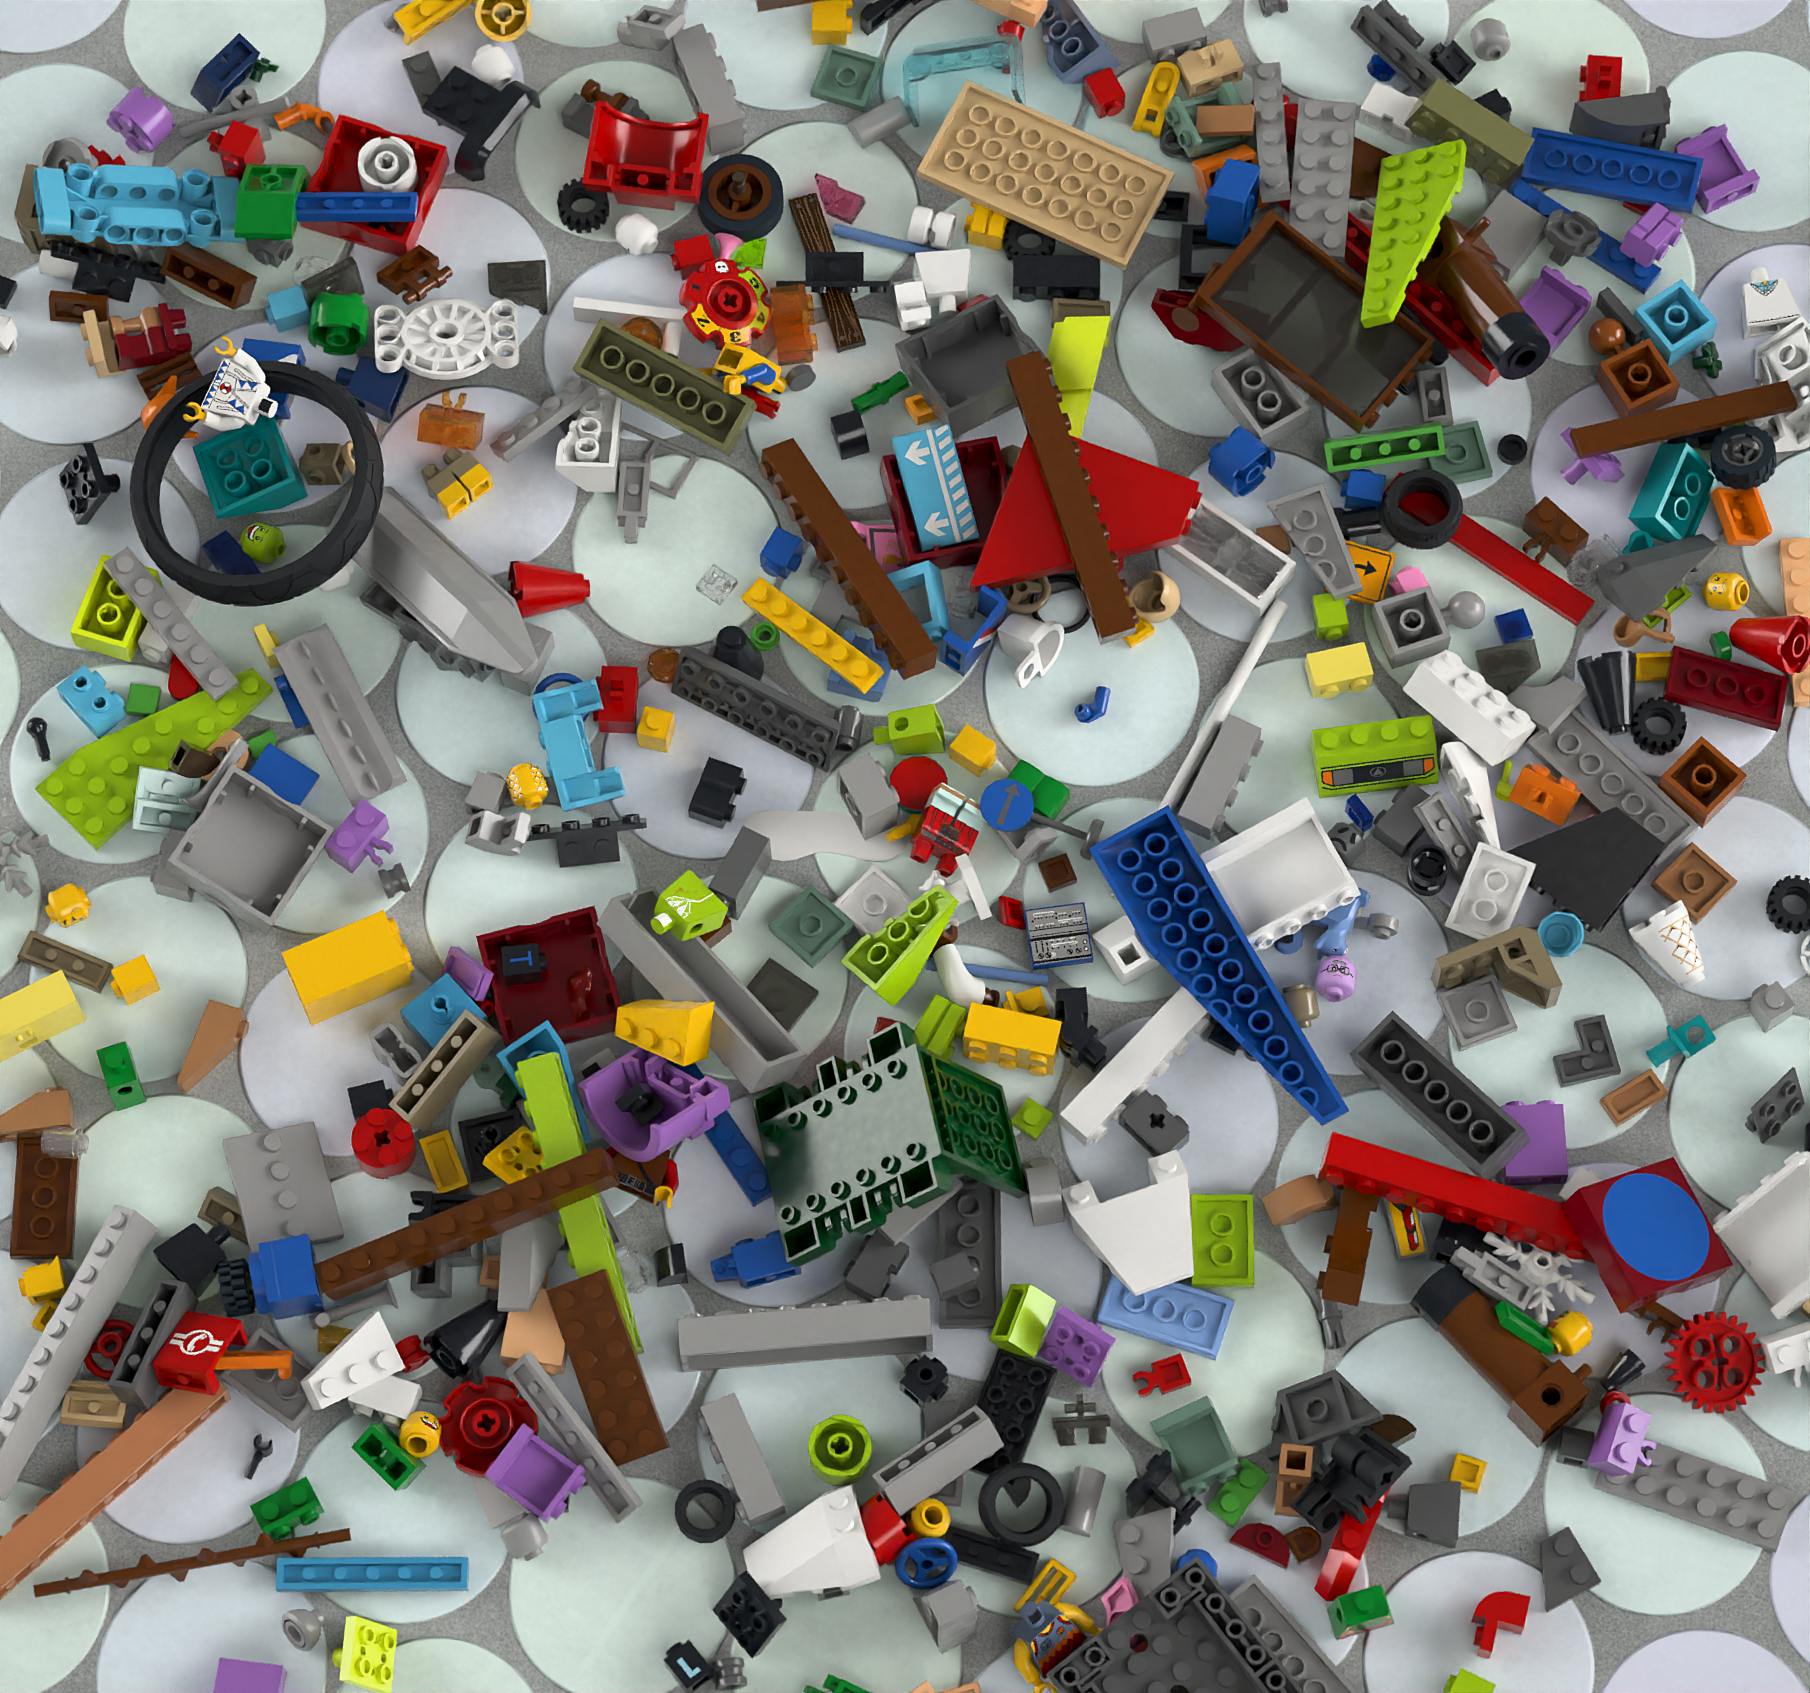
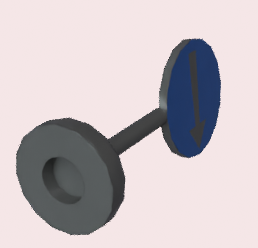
[980,779,1105,861]

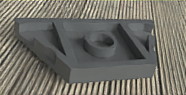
[1267,1369,1384,1462]

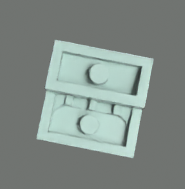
[132,766,201,834]

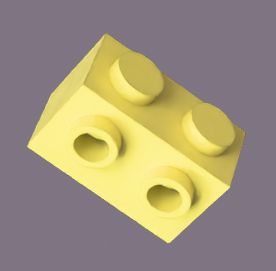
[1305,642,1374,699]

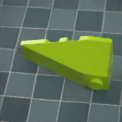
[840,884,959,1007]

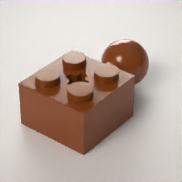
[1588,318,1680,418]

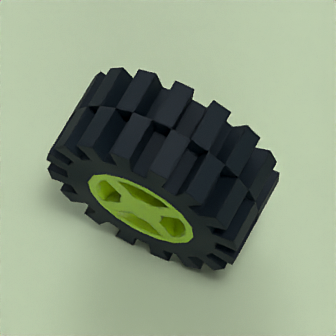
[218,1258,255,1318]

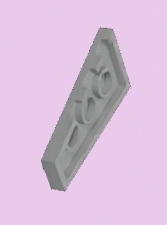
[1267,483,1363,601]
[1113,1507,1175,1645]

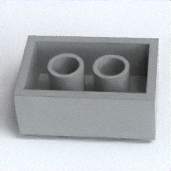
[1211,349,1310,447]

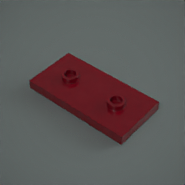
[1662,645,1788,732]

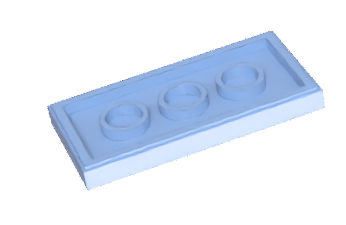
[1096,1273,1234,1361]

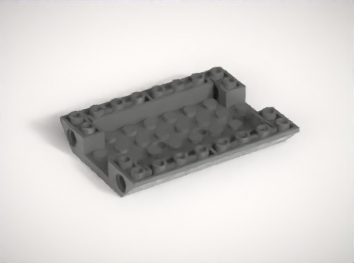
[1046,1556,1305,1693]

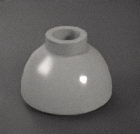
[282,1609,325,1652]

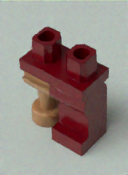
[108,303,192,371]

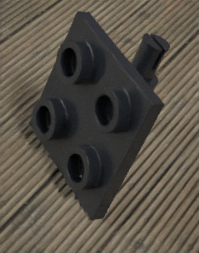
[1125,1449,1202,1536]

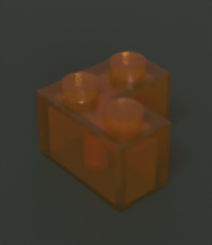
[770,284,818,366]

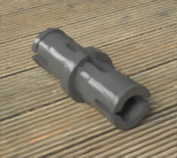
[1373,0,1424,49]
[1314,1287,1346,1350]

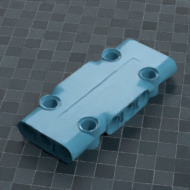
[33,163,245,248]

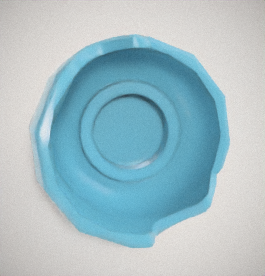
[1537,912,1584,958]

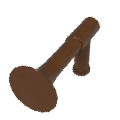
[1171,262,1223,331]

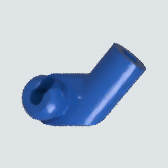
[1074,686,1111,723]

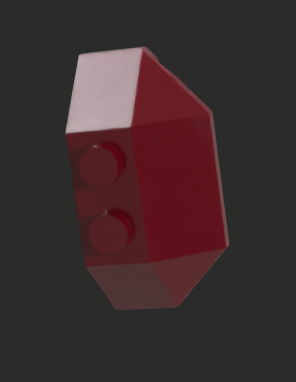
[1151,288,1270,352]

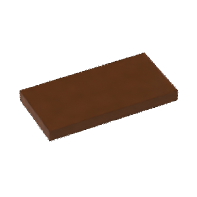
[9,1138,81,1259]

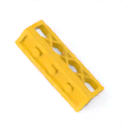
[393,0,476,46]

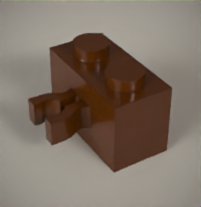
[1522,496,1589,568]

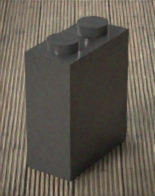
[708,826,772,921]

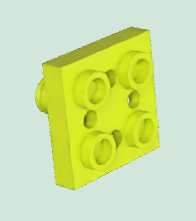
[332,1616,397,1693]

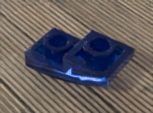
[201,530,261,575]

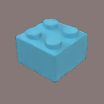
[1634,279,1718,367]

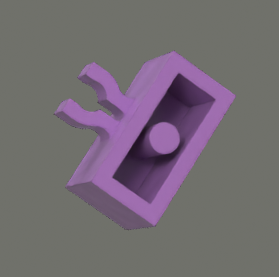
[325,799,394,874]
[1587,1403,1657,1477]

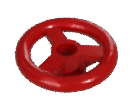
[83,1319,135,1380]

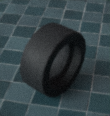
[675,1480,735,1543]

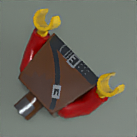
[605,1146,679,1209]

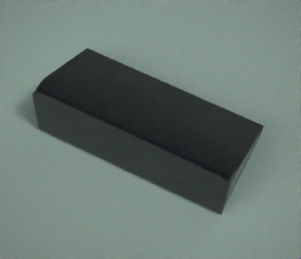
[1153,190,1190,222]

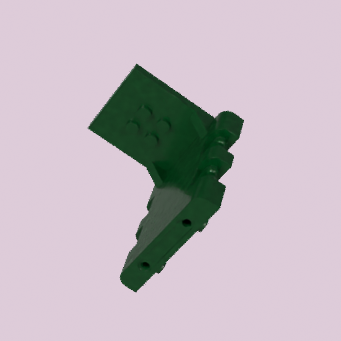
[751,1021,1029,1267]

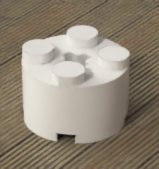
[358,136,419,192]

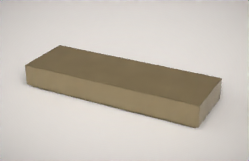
[17,930,114,994]

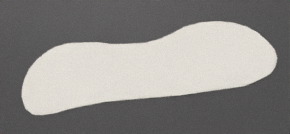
[743,810,911,862]

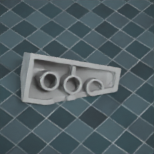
[498,1210,566,1312]

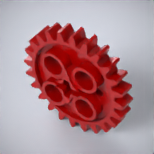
[1664,1311,1765,1414]

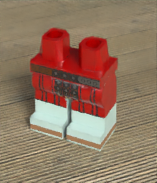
[909,782,986,878]

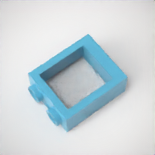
[886,560,952,643]

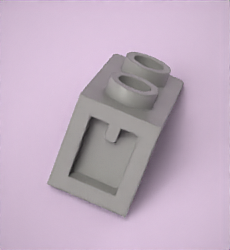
[994,827,1059,863]

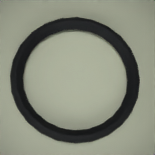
[1030,576,1090,634]

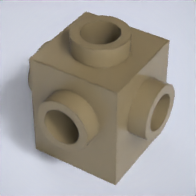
[299,443,347,486]

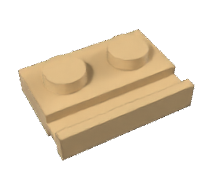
[60,1379,129,1429]

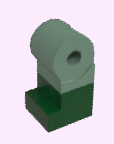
[473,1056,523,1110]

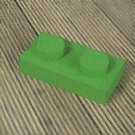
[1207,1458,1270,1528]

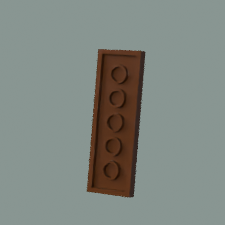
[546,1269,670,1467]

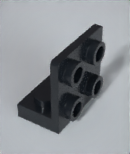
[1429,1217,1504,1265]

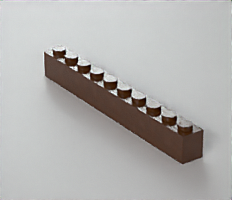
[1005,350,1139,645]
[759,438,938,680]
[314,1147,620,1301]

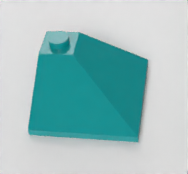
[192,415,308,519]

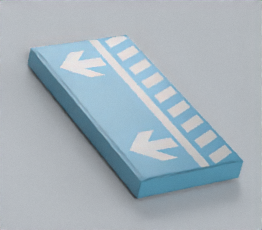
[891,424,980,553]

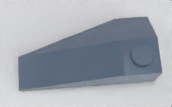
[1039,0,1121,84]

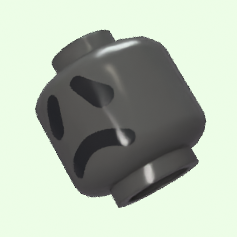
[1327,822,1366,867]

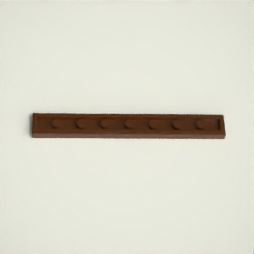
[1569,380,1798,460]

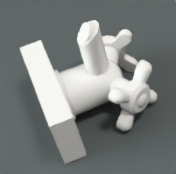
[919,853,992,926]

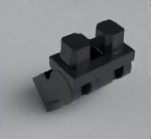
[1054,987,1107,1073]

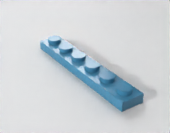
[276,1557,469,1592]

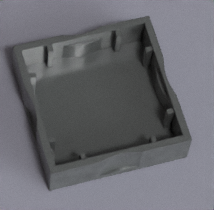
[895,294,1056,439]

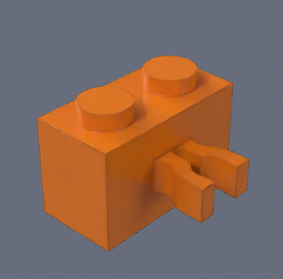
[1508,763,1582,827]

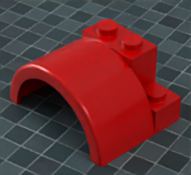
[582,101,710,211]

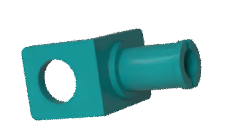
[1646,1015,1716,1068]

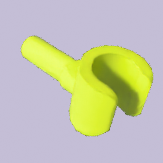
[1494,760,1514,803]

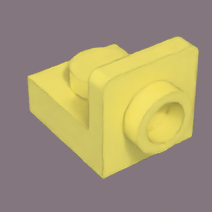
[253,623,281,669]

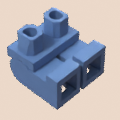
[827,629,892,702]

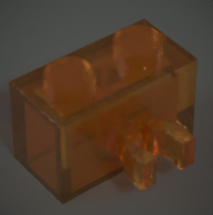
[417,390,485,451]

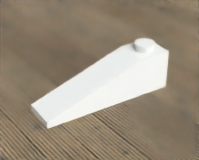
[555,385,623,493]
[1438,742,1500,849]

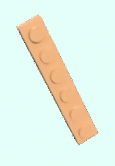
[1779,538,1810,707]

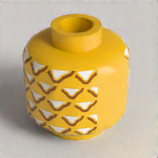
[506,763,549,810]

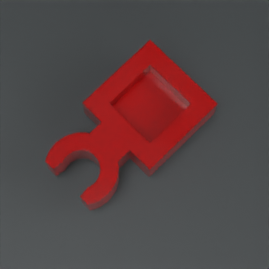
[1132,1353,1192,1397]

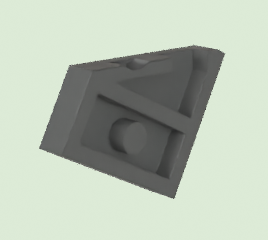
[1540,1526,1601,1613]

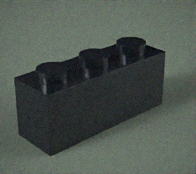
[1013,255,1100,302]

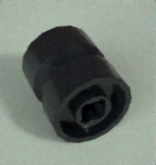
[1407,844,1450,896]

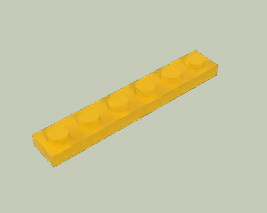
[741,576,885,694]

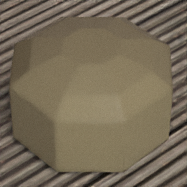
[1001,445,1022,476]

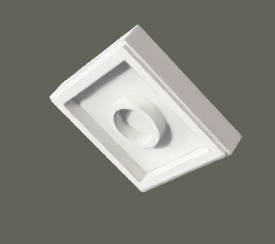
[832,864,915,936]

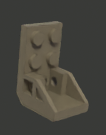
[14,164,119,255]
[1431,925,1563,1009]

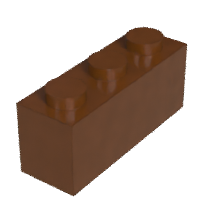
[160,241,258,310]

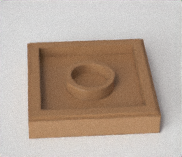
[1650,842,1737,925]

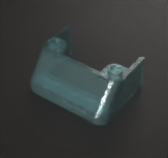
[902,32,1026,128]

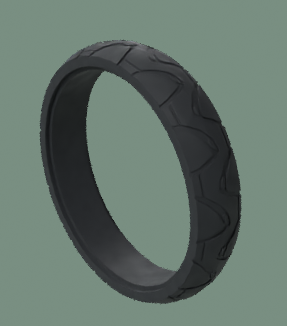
[130,360,384,607]

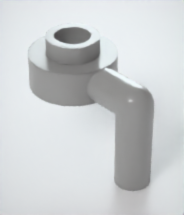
[1353,907,1399,939]

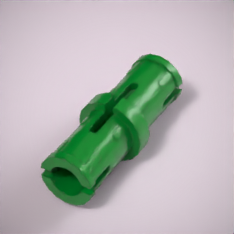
[851,371,910,416]

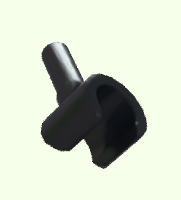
[244,1434,273,1480]

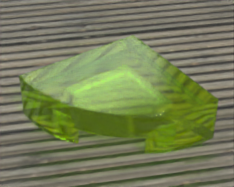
[734,239,767,269]

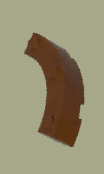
[1316,1185,1380,1307]

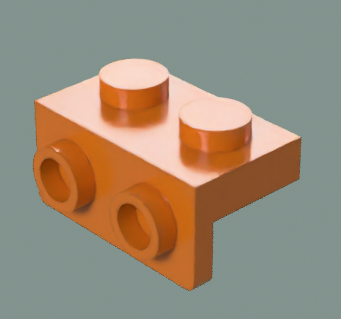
[1710,487,1773,546]

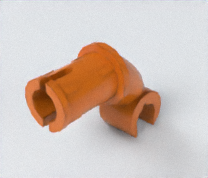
[273,100,335,135]

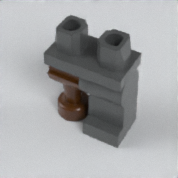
[561,79,650,140]

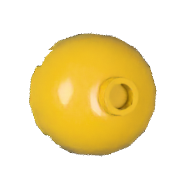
[475,0,532,42]

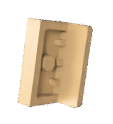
[80,310,127,378]

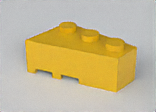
[615,999,715,1067]

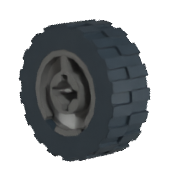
[1710,425,1777,490]

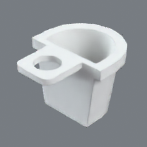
[997,613,1064,688]

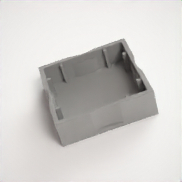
[163,764,335,935]

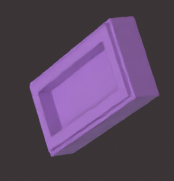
[441,946,494,1001]

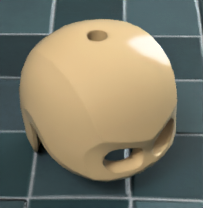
[1129,571,1180,623]

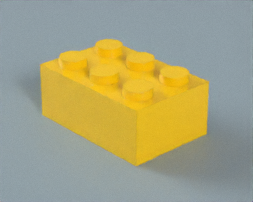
[963,1002,1062,1077]

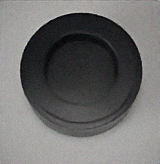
[1497,434,1527,465]

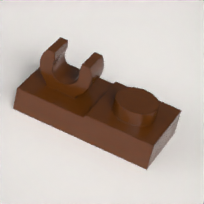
[49,290,109,324]
[1628,1301,1685,1344]

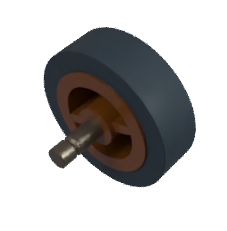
[697,154,784,243]

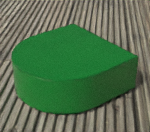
[1709,631,1732,661]

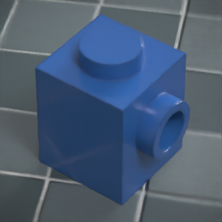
[1340,469,1386,512]
[759,527,803,579]

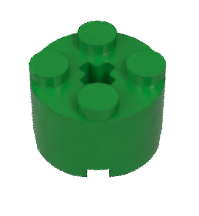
[308,292,370,356]

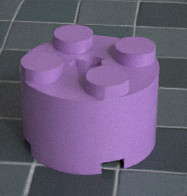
[106,87,176,153]

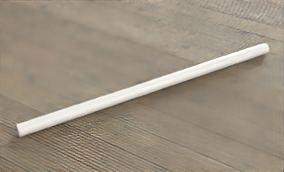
[1110,599,1288,902]

